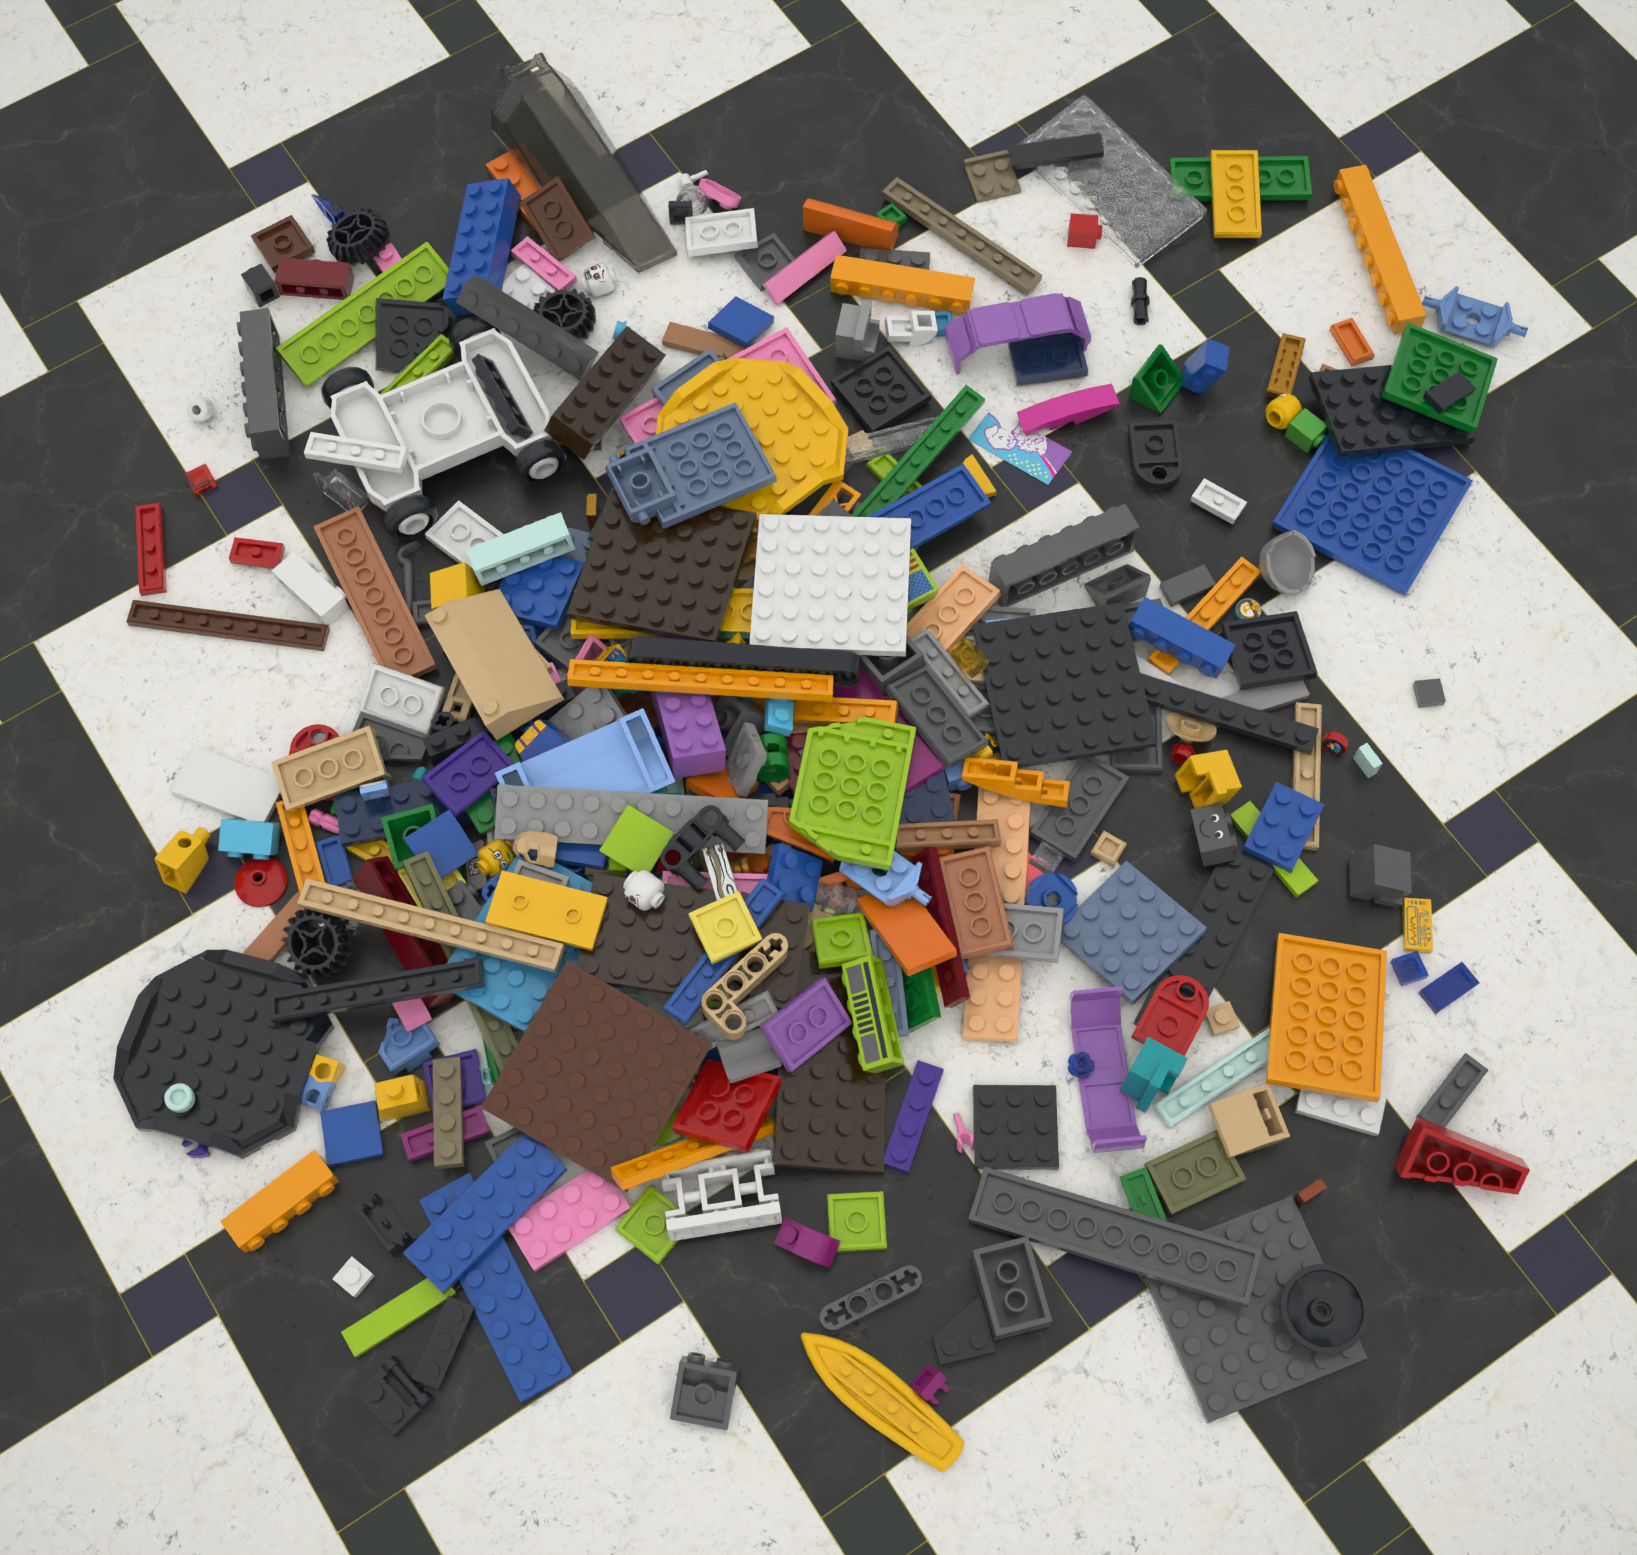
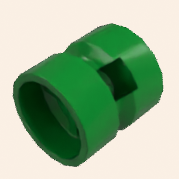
[757,733,790,783]

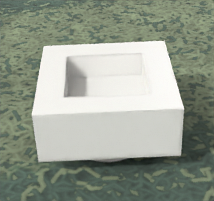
[333,1256,375,1298]

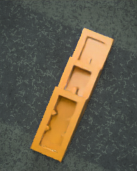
[962,757,1070,808]

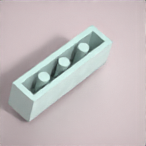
[466,512,575,586]

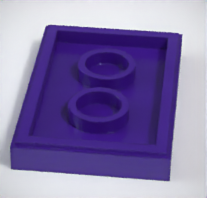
[421,730,514,818]

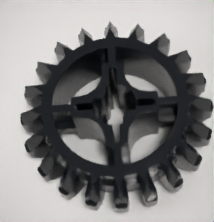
[326,208,390,266]
[533,286,596,341]
[281,908,355,978]

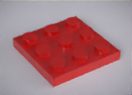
[671,1059,783,1153]

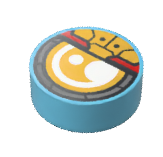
[1235,598,1261,620]

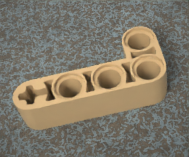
[702,933,788,1040]

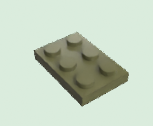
[1144,1130,1246,1216]

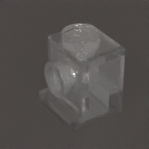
[815,882,859,916]

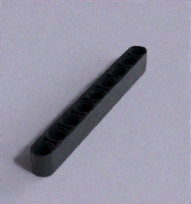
[626,636,860,687]

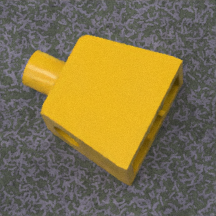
[154,827,211,894]
[374,1075,432,1123]

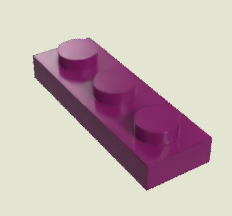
[401,1105,490,1162]

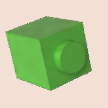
[1285,408,1327,453]

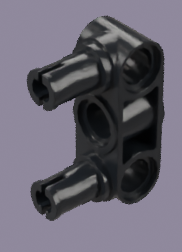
[660,805,746,891]

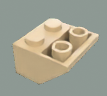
[1207,1084,1290,1158]

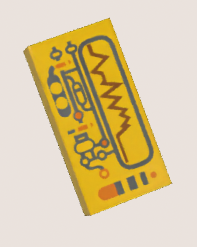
[1402,898,1433,953]

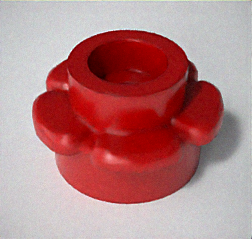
[1171,742,1196,765]

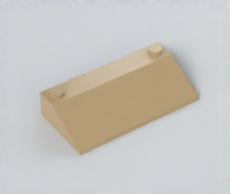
[424,589,564,740]

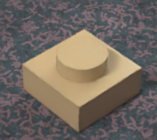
[1205,1001,1240,1037]

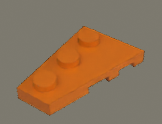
[766,807,834,862]

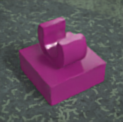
[909,1365,949,1405]

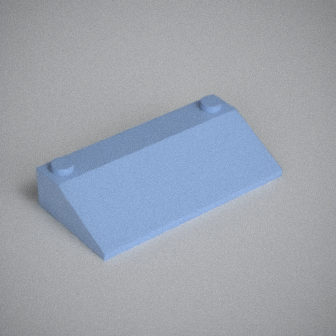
[495,708,676,793]

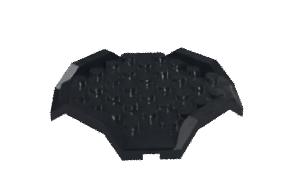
[113,949,335,1159]

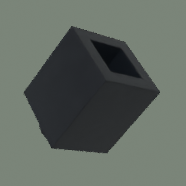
[241,264,280,308]

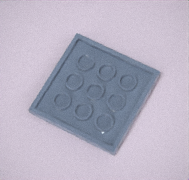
[1061,861,1207,1005]

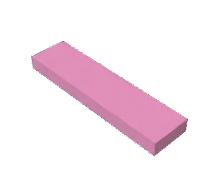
[762,231,847,304]

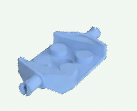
[839,851,932,907]

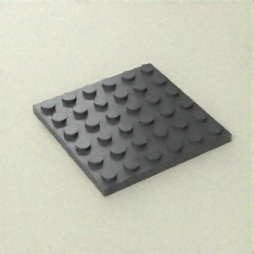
[1143,1196,1368,1423]

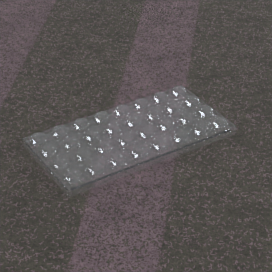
[1017,94,1207,269]

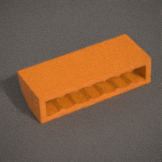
[803,198,899,250]

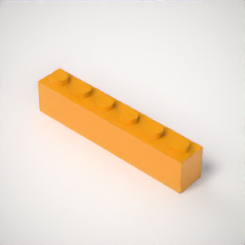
[830,255,975,314]

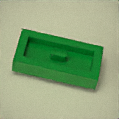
[1120,1167,1167,1221]

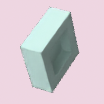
[1353,743,1383,778]

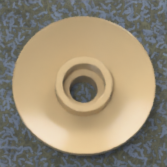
[1165,712,1217,742]

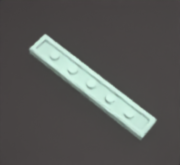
[1153,1027,1270,1129]

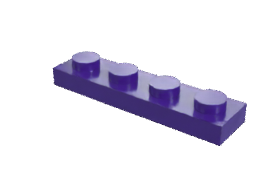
[884,1060,944,1174]

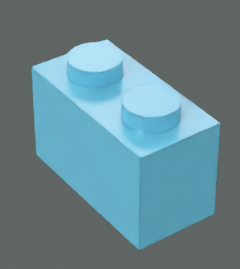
[218,818,281,860]

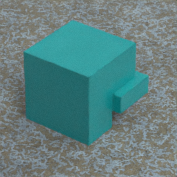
[1119,1037,1188,1113]

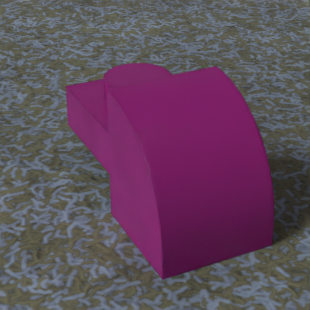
[774,1217,841,1268]

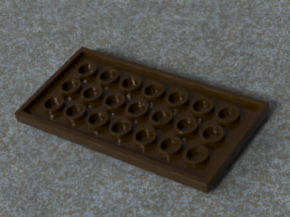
[577,873,810,1010]
[773,950,886,1175]

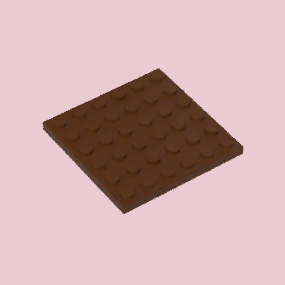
[481,961,712,1192]

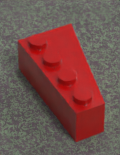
[1394,1117,1530,1195]

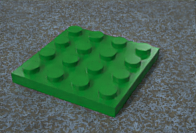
[1381,323,1498,434]

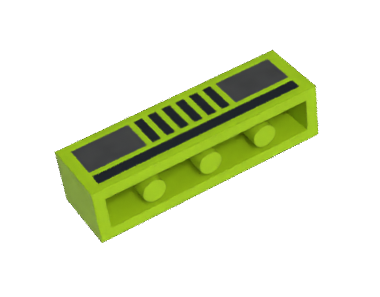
[841,955,905,1073]

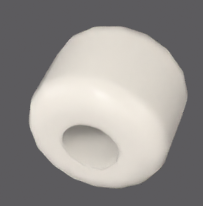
[186,397,215,422]

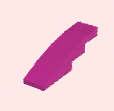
[1017,383,1120,436]

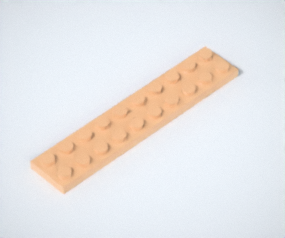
[963,787,1031,1043]

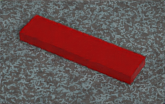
[135,503,167,596]

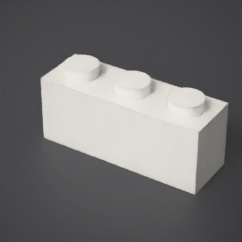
[271,551,349,626]

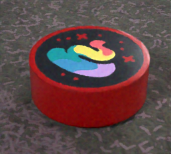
[1321,732,1349,756]

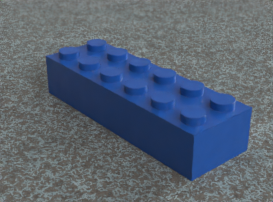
[443,178,521,316]

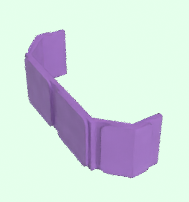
[945,293,1091,375]
[1070,986,1147,1153]

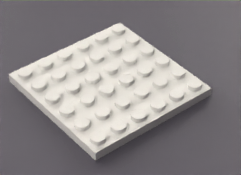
[750,514,911,657]

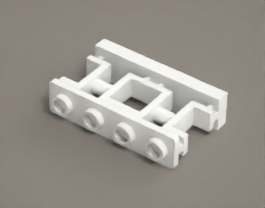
[661,1149,782,1241]

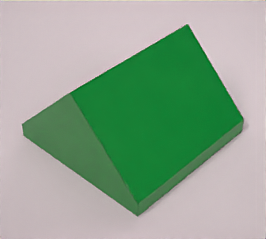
[1129,344,1183,414]
[381,804,438,869]

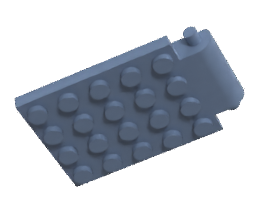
[605,402,777,529]

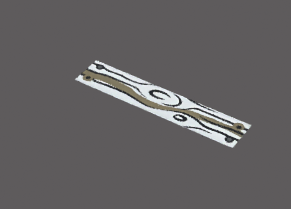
[702,843,737,900]

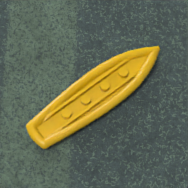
[801,1332,965,1472]

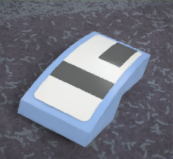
[360,779,390,801]

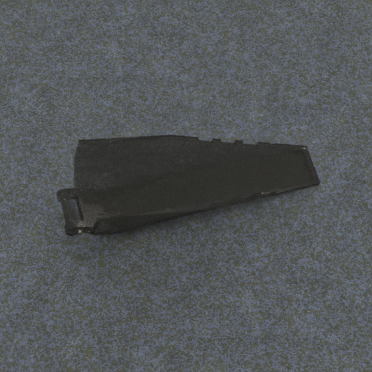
[491,52,677,273]

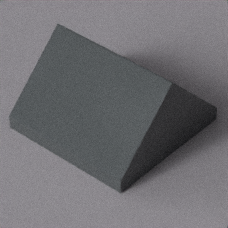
[1084,564,1151,606]

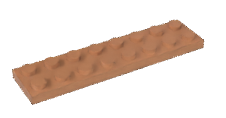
[313,506,437,678]

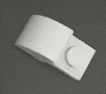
[884,311,938,347]

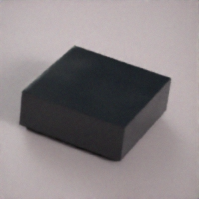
[668,201,693,224]

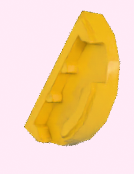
[962,454,997,498]

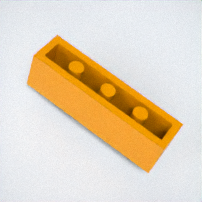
[220,1150,339,1253]

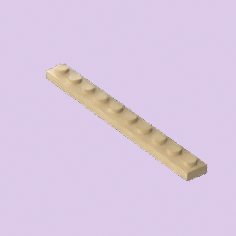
[297,879,565,973]

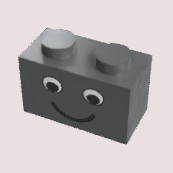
[1190,803,1238,867]

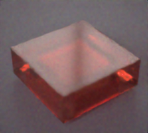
[184,463,218,496]

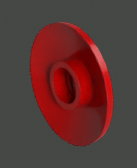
[234,857,288,907]

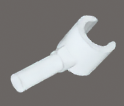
[679,170,708,193]

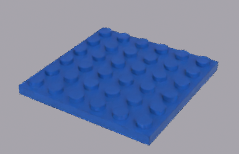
[1271,433,1473,596]

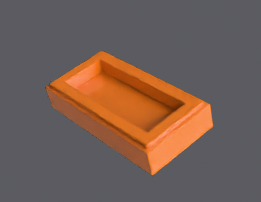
[1330,318,1375,367]

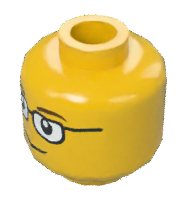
[476,839,517,877]

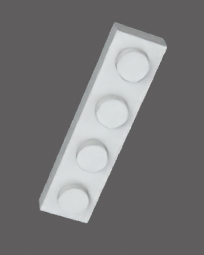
[304,432,409,474]

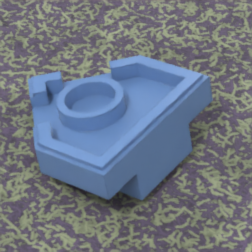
[378,1018,441,1075]

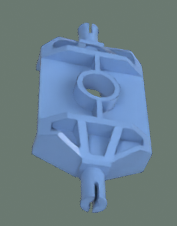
[1422,286,1528,347]

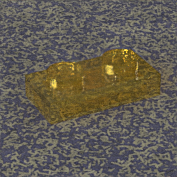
[948,636,991,679]

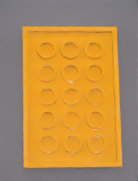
[1265,933,1387,1103]

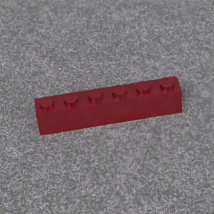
[352,856,456,1008]

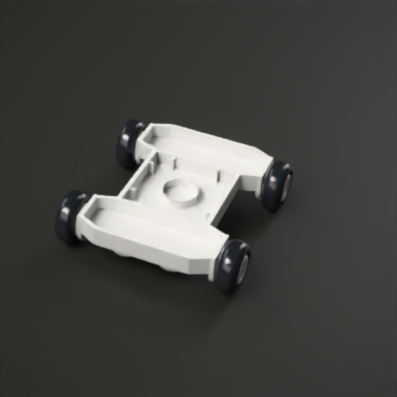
[321,315,567,540]

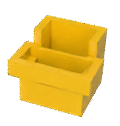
[430,562,485,610]
[1175,750,1242,809]

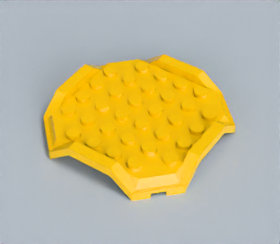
[655,358,848,536]

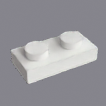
[1190,478,1247,524]

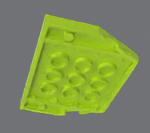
[788,717,916,871]

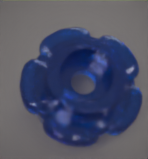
[1067,1052,1095,1079]

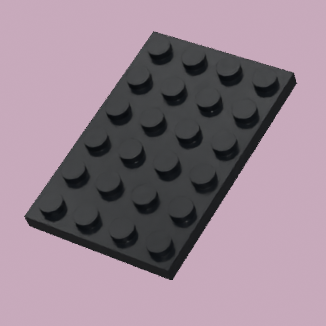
[1308,365,1476,457]

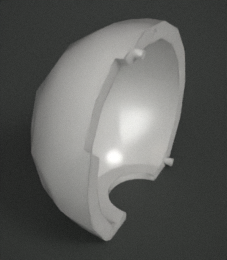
[1258,530,1316,594]

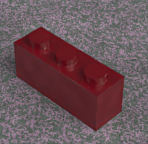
[275,258,354,300]

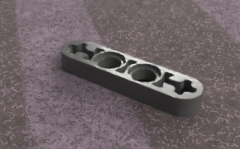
[820,1265,922,1332]

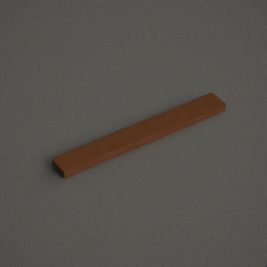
[126,600,330,651]

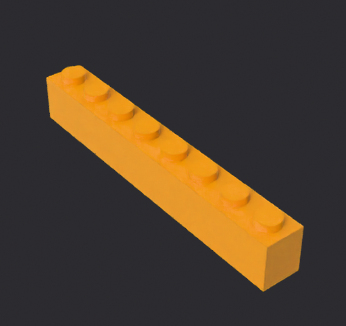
[1334,165,1427,334]

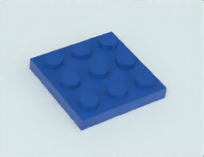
[498,556,585,630]

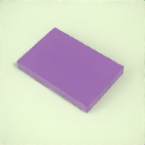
[759,977,853,1072]

